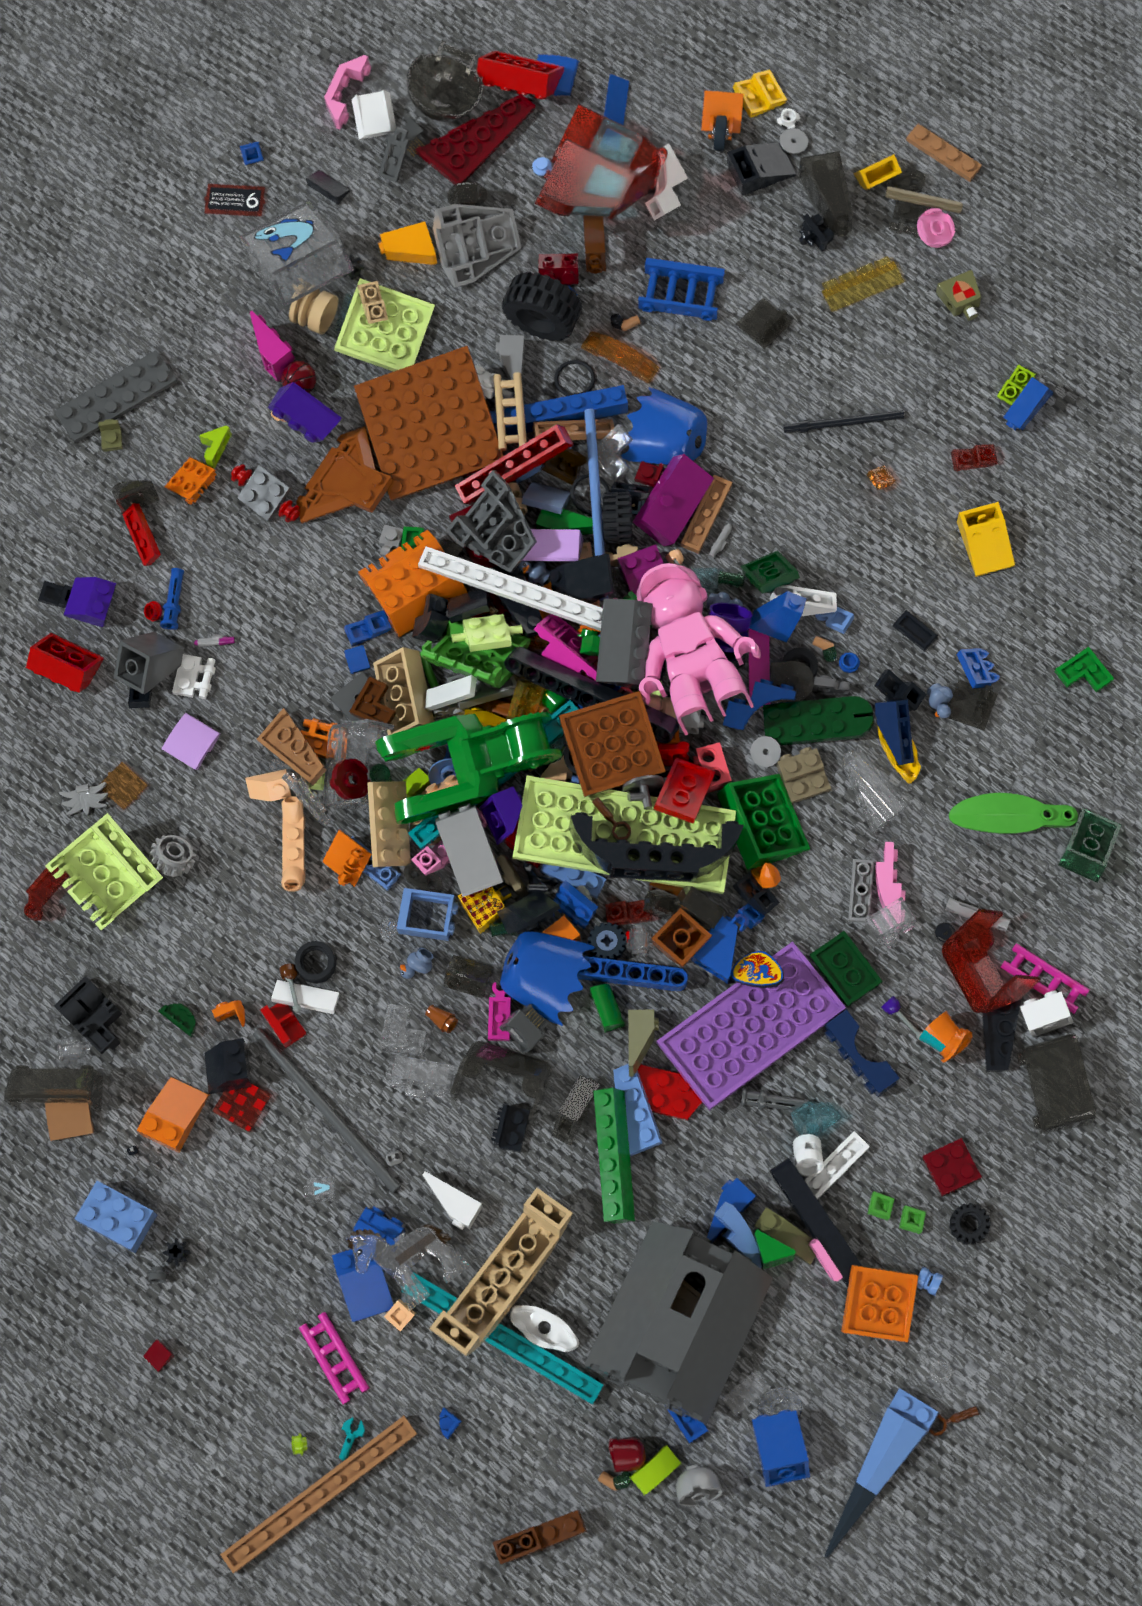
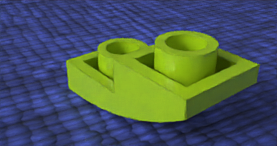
[997,364,1036,406]
[630,1446,681,1495]

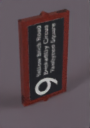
[204,184,265,217]

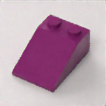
[618,544,664,596]

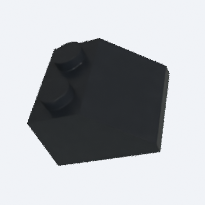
[204,1038,252,1094]

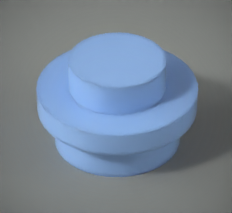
[532,157,552,176]

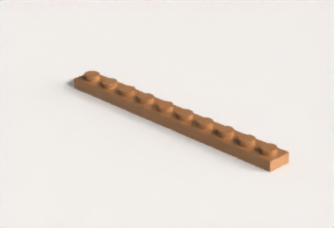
[220,1416,418,1574]

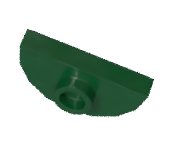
[158,1003,196,1038]

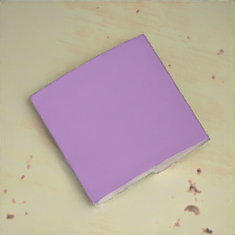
[162,713,221,770]

